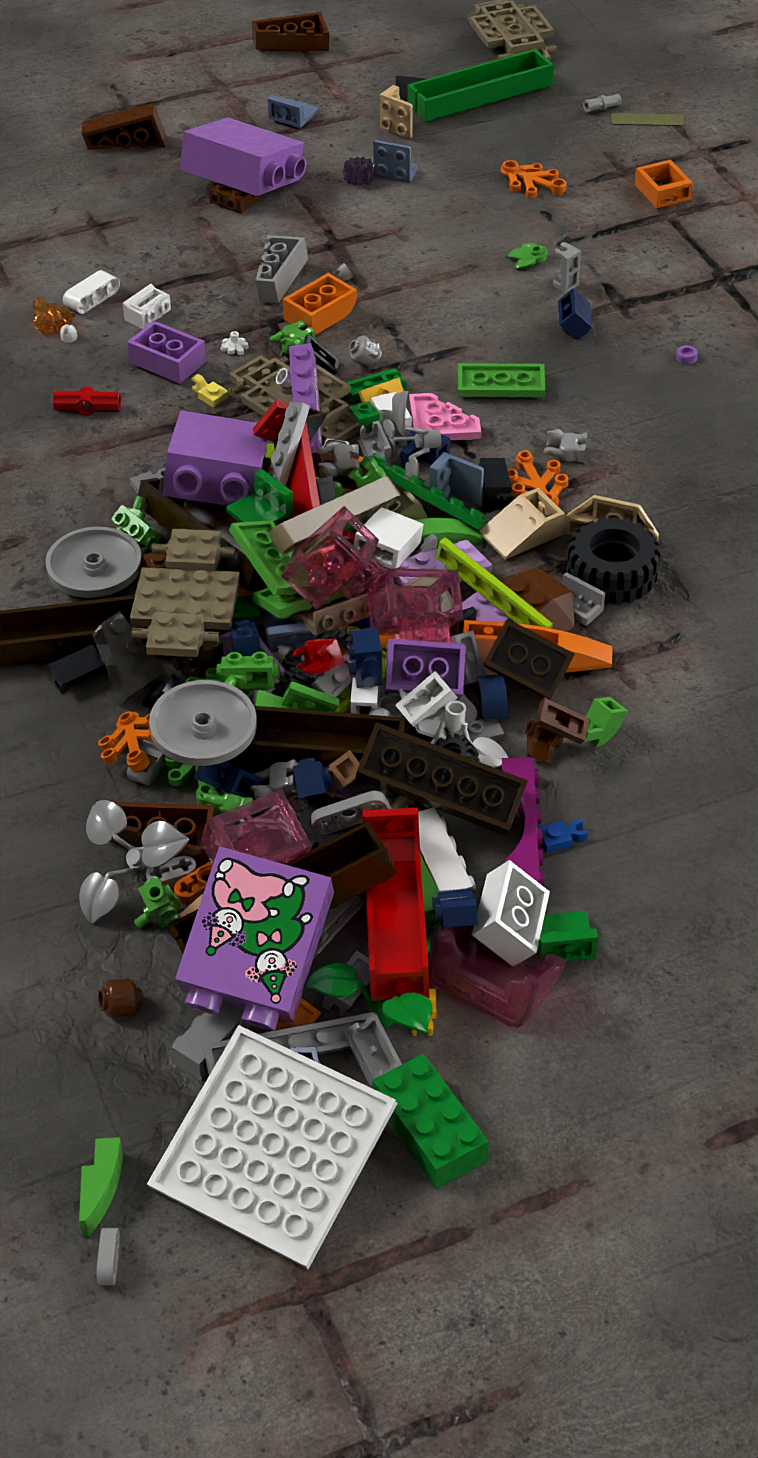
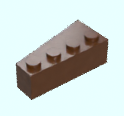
[252,12,329,51]
[81,103,166,150]
[111,801,216,866]

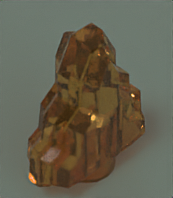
[33,297,75,334]

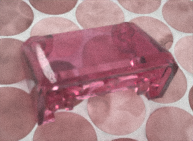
[428,926,567,1028]

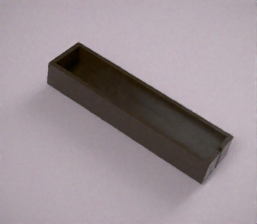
[138,477,267,591]
[0,595,149,667]
[226,706,406,768]
[168,821,398,955]

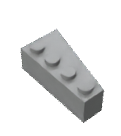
[255,235,308,304]

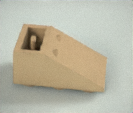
[479,488,565,560]

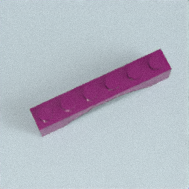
[501,758,544,887]

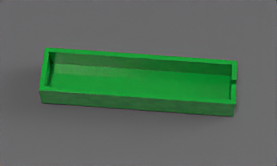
[408,49,554,121]

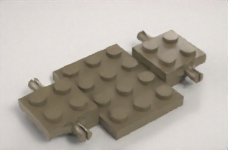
[467,0,557,61]
[229,355,360,443]
[130,529,240,657]

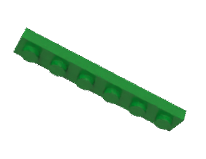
[361,454,489,530]

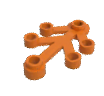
[501,160,567,199]
[507,450,569,506]
[98,711,153,773]

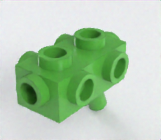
[111,496,163,550]
[217,652,280,690]
[134,877,182,929]

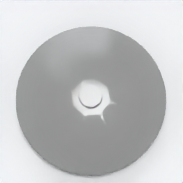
[46,527,142,598]
[149,680,257,766]

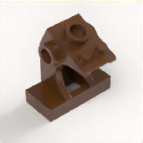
[525,698,590,765]

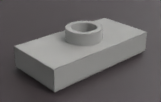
[447,719,504,743]

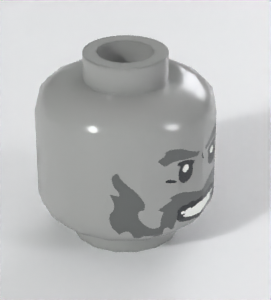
[349,335,382,367]

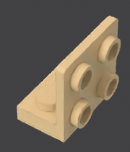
[380,85,413,139]

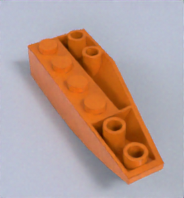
[463,620,612,679]

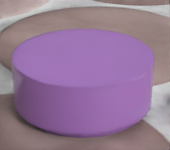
[676,345,698,365]

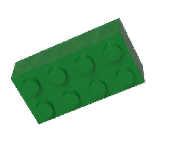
[372,1054,489,1189]

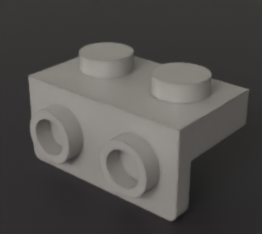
[562,573,605,626]

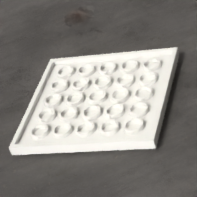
[147,1025,397,1269]

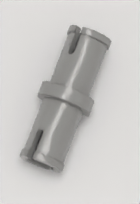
[583,94,621,112]

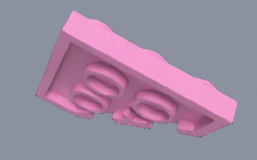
[409,393,481,441]

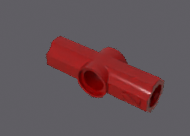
[53,386,121,416]

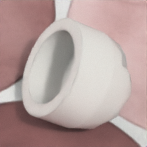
[60,324,77,343]
[276,368,292,387]

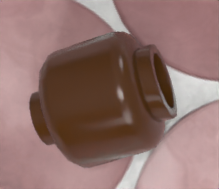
[98,978,142,1017]

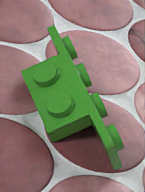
[254,681,339,712]

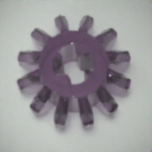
[343,156,375,186]

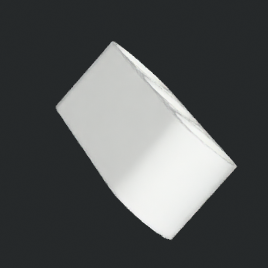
[63,270,120,314]

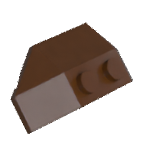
[501,567,575,633]

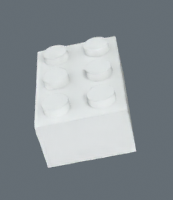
[472,860,550,967]

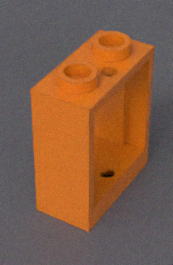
[635,159,693,209]

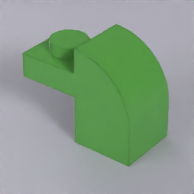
[584,697,628,747]

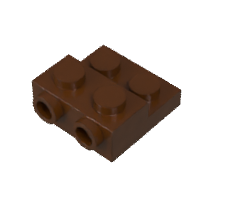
[209,182,263,214]

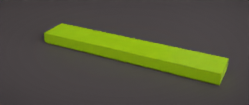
[435,537,553,628]

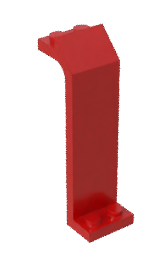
[253,400,355,557]
[363,807,430,1001]

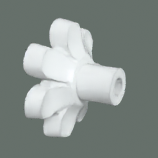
[221,331,249,355]

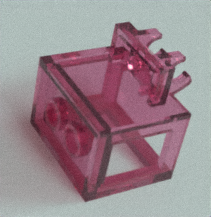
[281,506,387,610]
[367,568,464,643]
[201,789,312,865]

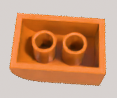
[283,273,357,335]

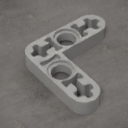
[311,791,392,835]

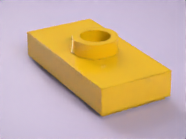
[358,378,404,403]

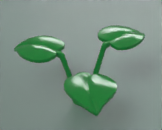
[306,936,432,1034]

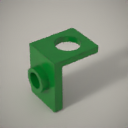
[349,402,381,431]

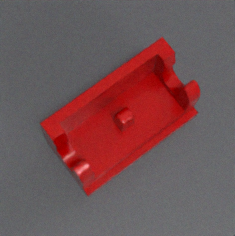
[292,639,345,674]

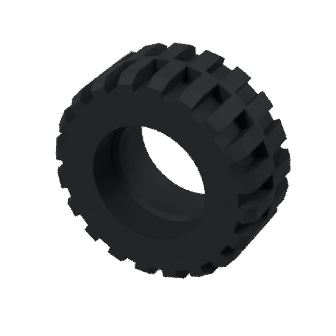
[567,517,660,605]

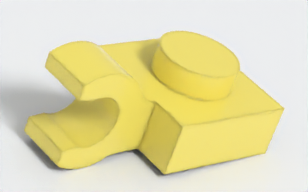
[191,374,229,408]

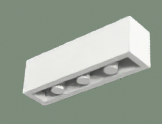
[418,808,476,893]

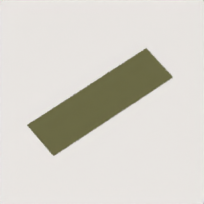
[611,113,684,125]

